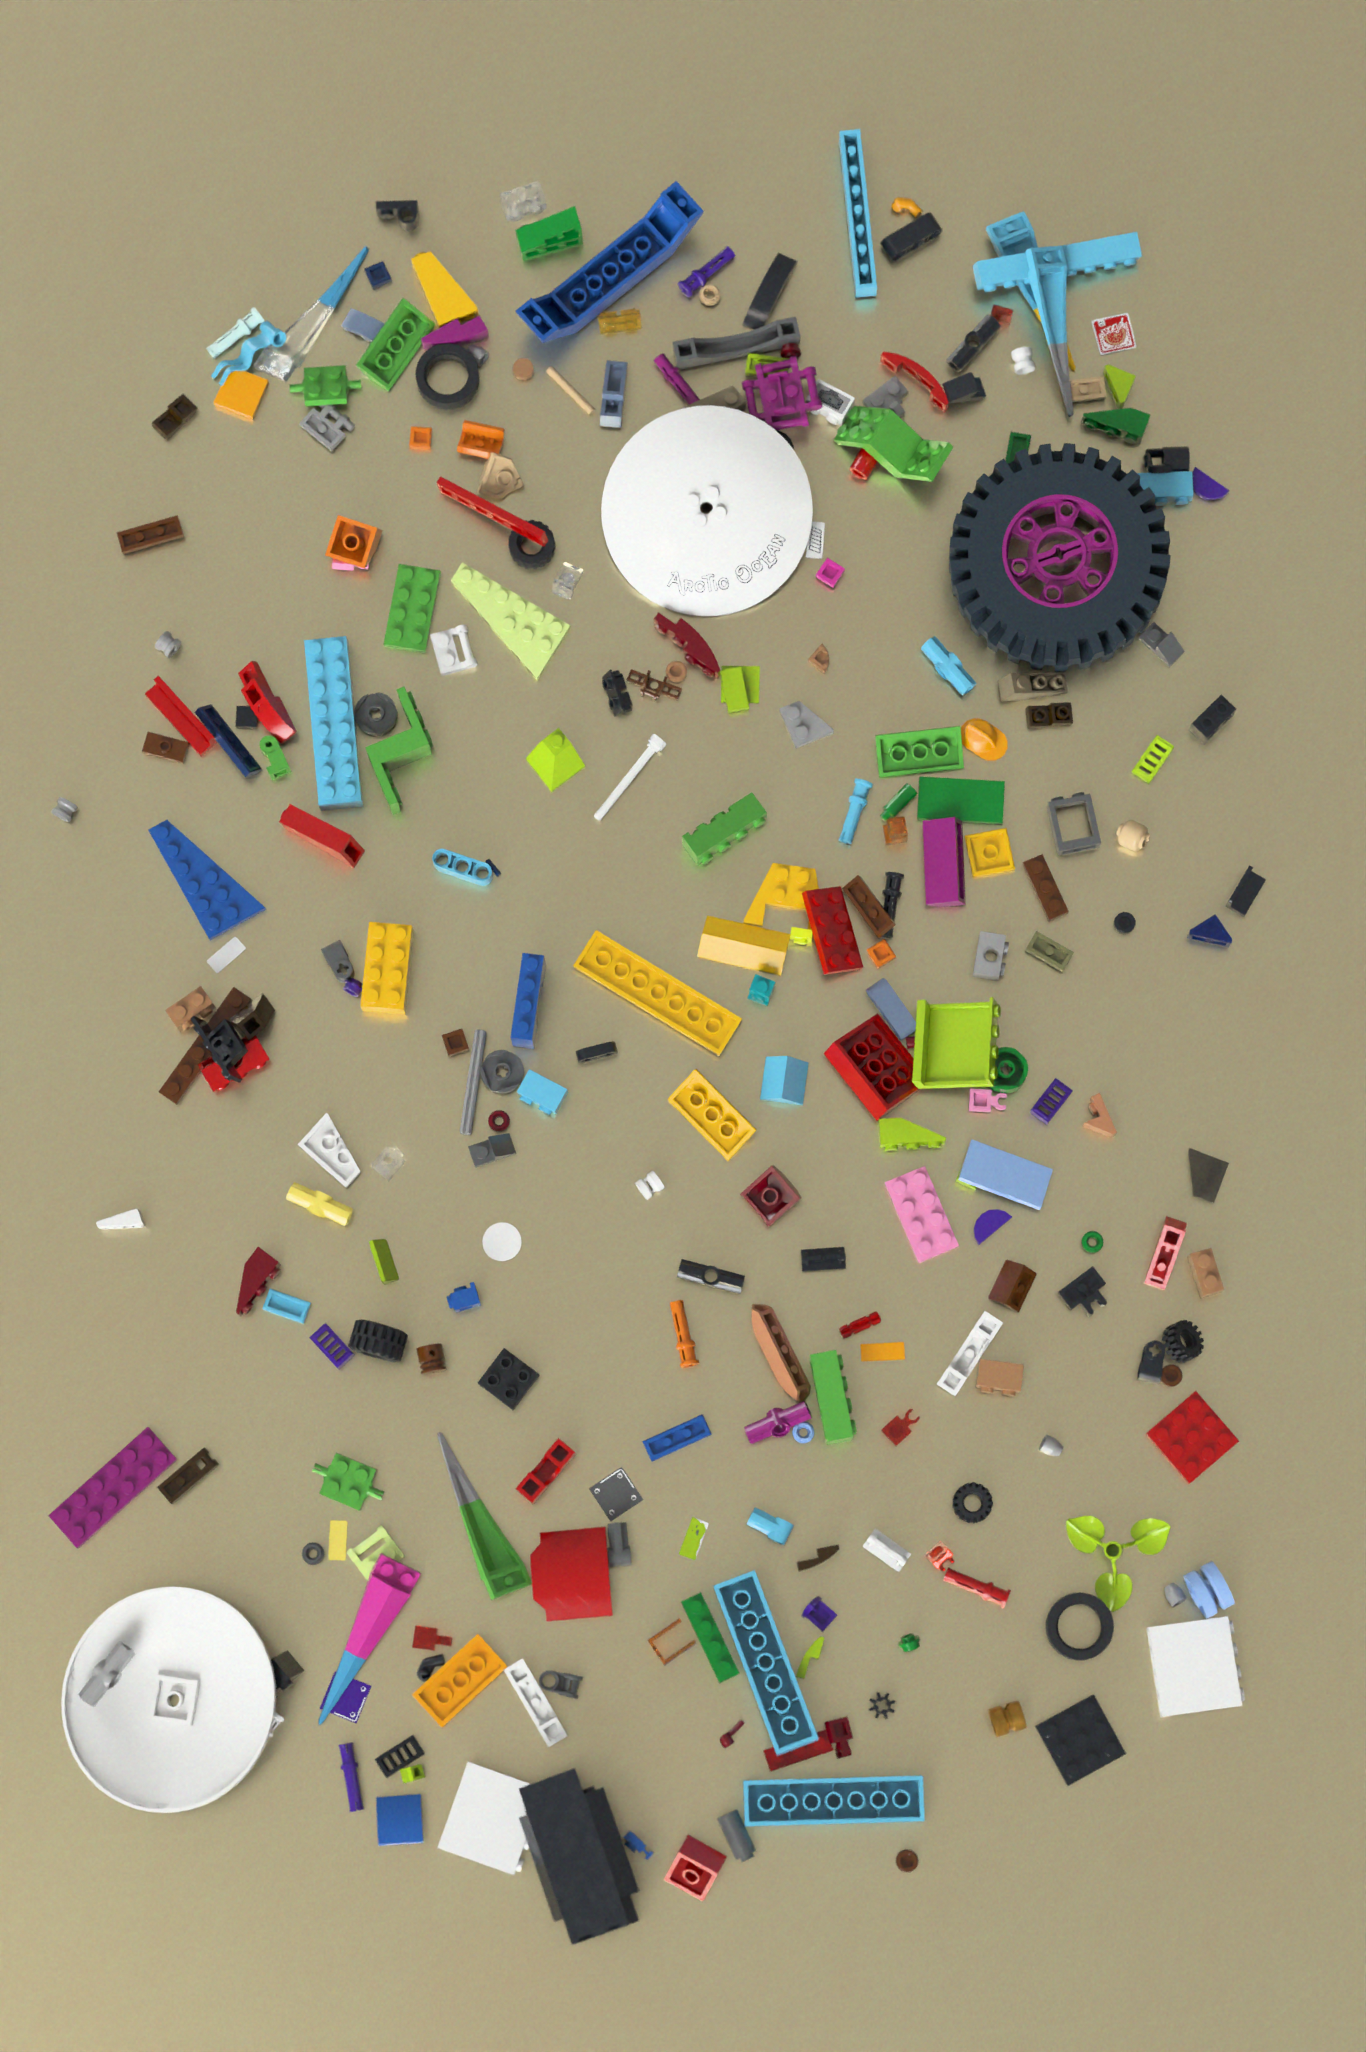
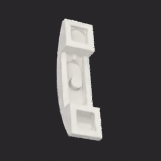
[937,1311,1003,1396]
[504,1658,568,1747]

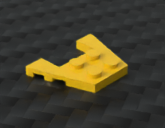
[743,863,819,930]

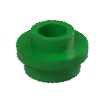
[1081,1231,1104,1253]
[898,1633,920,1652]

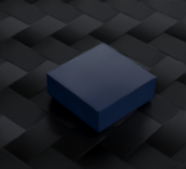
[364,261,392,289]

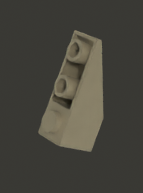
[998,672,1068,701]

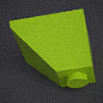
[526,728,585,792]

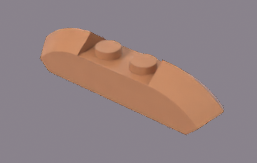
[752,1304,811,1403]

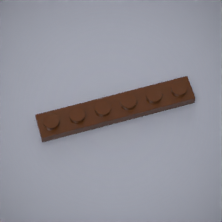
[159,987,252,1105]

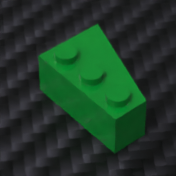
[515,206,583,260]

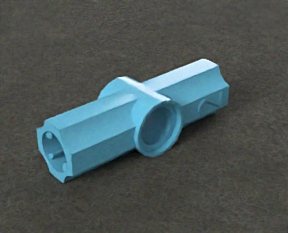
[921,636,976,696]

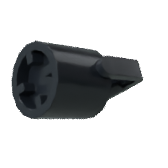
[1143,446,1190,473]

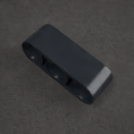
[880,212,943,261]

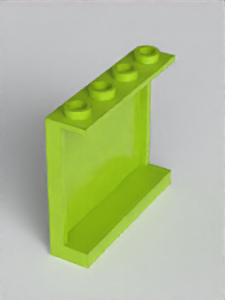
[912,997,1001,1089]

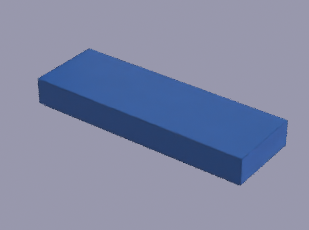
[643,1414,712,1462]

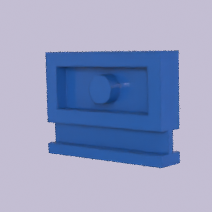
[624,1830,654,1860]

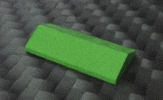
[356,298,435,391]
[875,726,964,777]

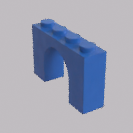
[510,953,546,1049]

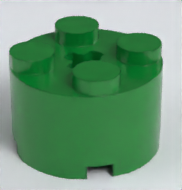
[988,1047,1028,1094]

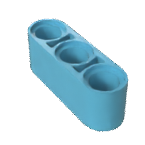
[432,849,493,886]

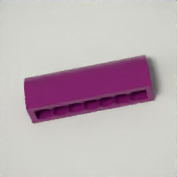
[923,817,966,907]

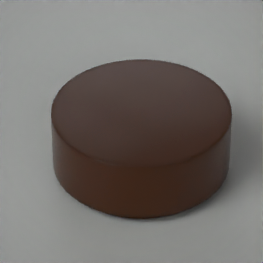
[1161,1364,1182,1387]
[896,1849,918,1872]

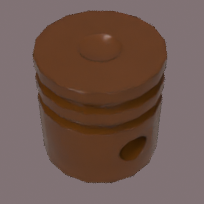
[416,1343,447,1375]

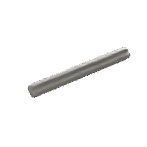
[460,1029,486,1135]

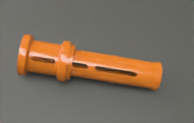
[670,1300,699,1368]

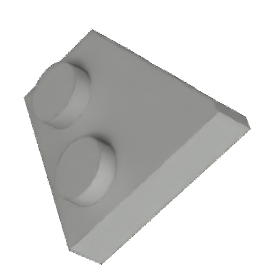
[779,701,834,749]

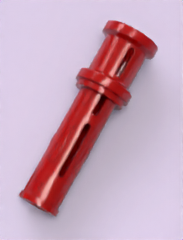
[943,1567,1011,1609]

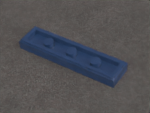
[195,704,262,777]

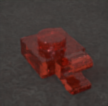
[412,1626,452,1651]

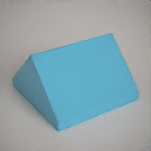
[760,1056,809,1105]

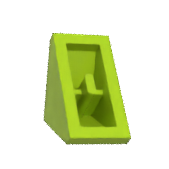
[1103,364,1136,409]

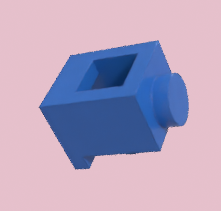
[446,1282,481,1313]

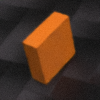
[409,426,432,450]
[866,939,896,969]

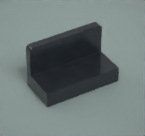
[1225,865,1266,917]

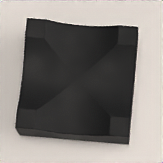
[478,1348,540,1410]

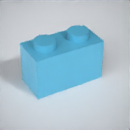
[517,1069,568,1115]

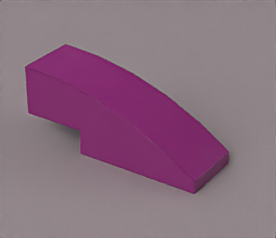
[421,315,489,349]

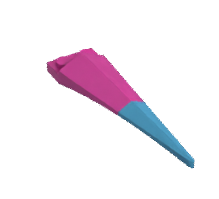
[318,1553,420,1725]

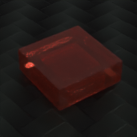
[990,305,1013,324]

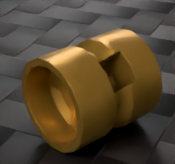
[988,1701,1027,1737]

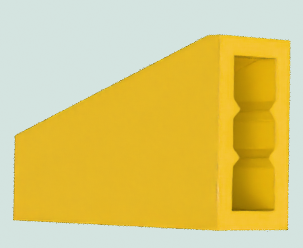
[411,251,479,328]

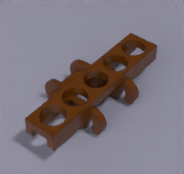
[626,669,682,701]

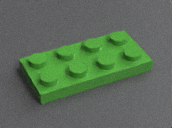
[384,564,441,653]

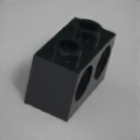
[1189,695,1236,744]

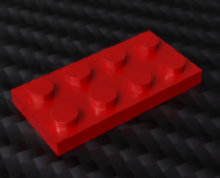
[802,886,863,975]

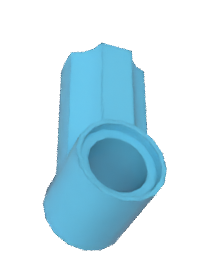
[747,1508,794,1545]

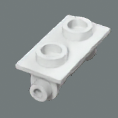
[863,1529,911,1572]

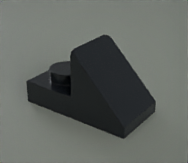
[942,372,986,403]

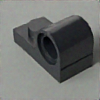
[376,200,419,231]

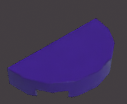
[1192,467,1229,501]
[974,1209,1012,1245]

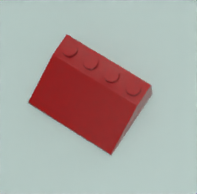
[824,1013,920,1121]

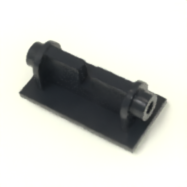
[602,670,633,716]
[801,1247,846,1272]

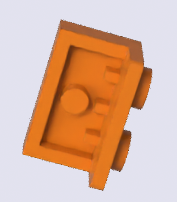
[457,420,505,459]

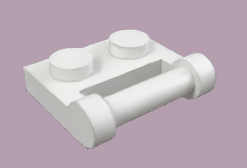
[430,624,478,676]

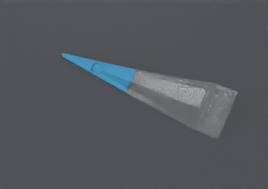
[253,246,369,382]

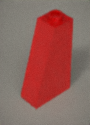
[279,804,365,868]

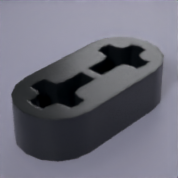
[576,1041,618,1063]

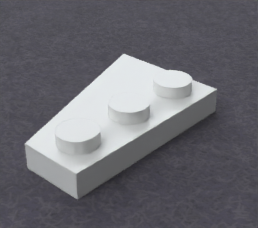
[298,1113,361,1188]

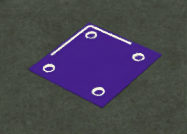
[319,1671,371,1723]

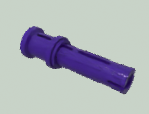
[678,246,735,297]

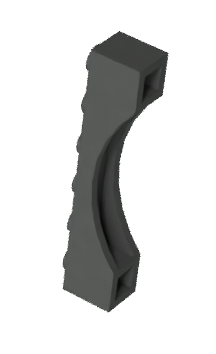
[673,317,800,370]

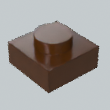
[442,1028,469,1057]

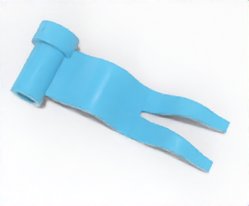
[211,321,286,386]

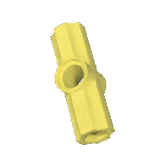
[286,1182,354,1226]

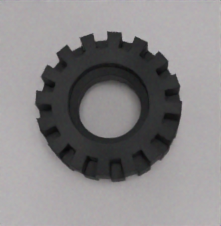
[1162,1320,1204,1363]
[952,1482,993,1523]

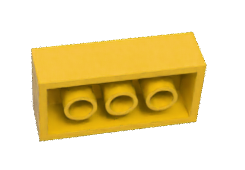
[361,922,414,1014]

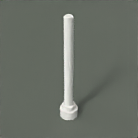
[594,734,666,821]

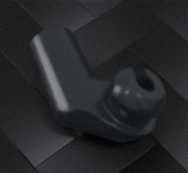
[417,1654,445,1681]

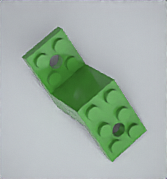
[833,406,953,482]
[365,687,433,815]

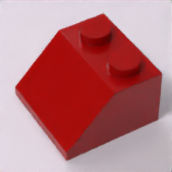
[664,1835,727,1901]

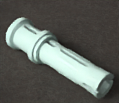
[206,307,264,359]

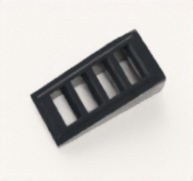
[375,1735,425,1778]

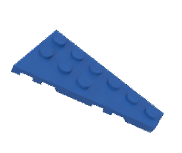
[148,820,266,940]

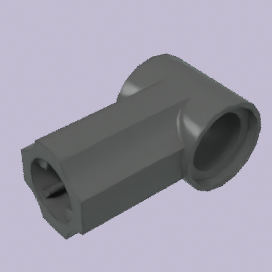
[608,1522,631,1567]

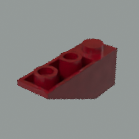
[236,1247,281,1316]

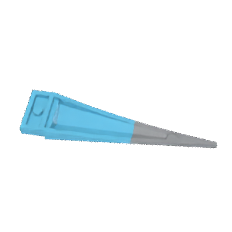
[1025,246,1074,417]

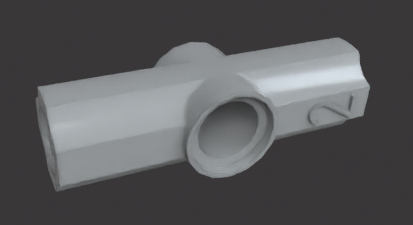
[78,1641,135,1707]

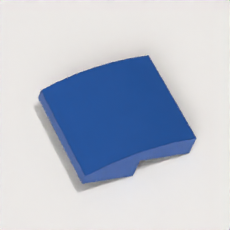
[376,1794,423,1846]

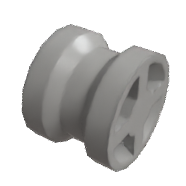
[155,631,181,658]
[51,797,78,822]

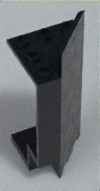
[519,1768,639,1945]

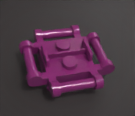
[742,356,823,431]

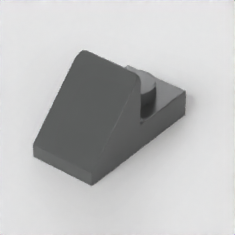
[1139,622,1185,667]
[468,1133,516,1168]

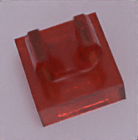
[924,1541,954,1571]

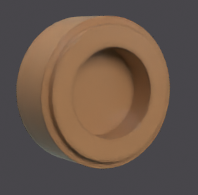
[513,358,534,381]
[666,661,687,683]

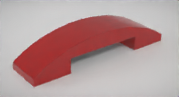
[880,352,949,412]

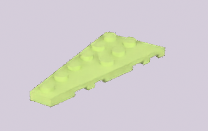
[451,563,571,680]

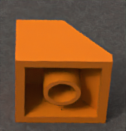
[325,515,383,569]

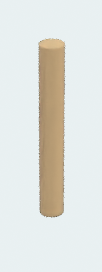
[546,366,596,415]

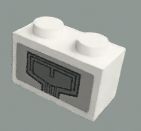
[806,379,855,426]

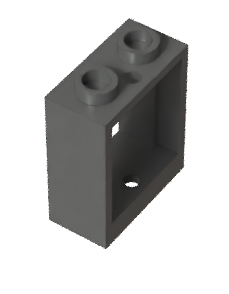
[1047,792,1101,856]

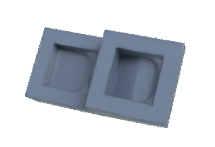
[341,308,384,342]

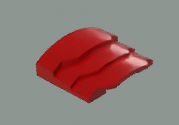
[530,1527,613,1621]

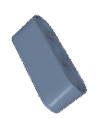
[866,978,916,1040]

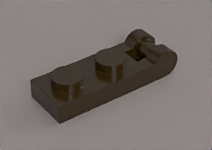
[157,1448,219,1504]

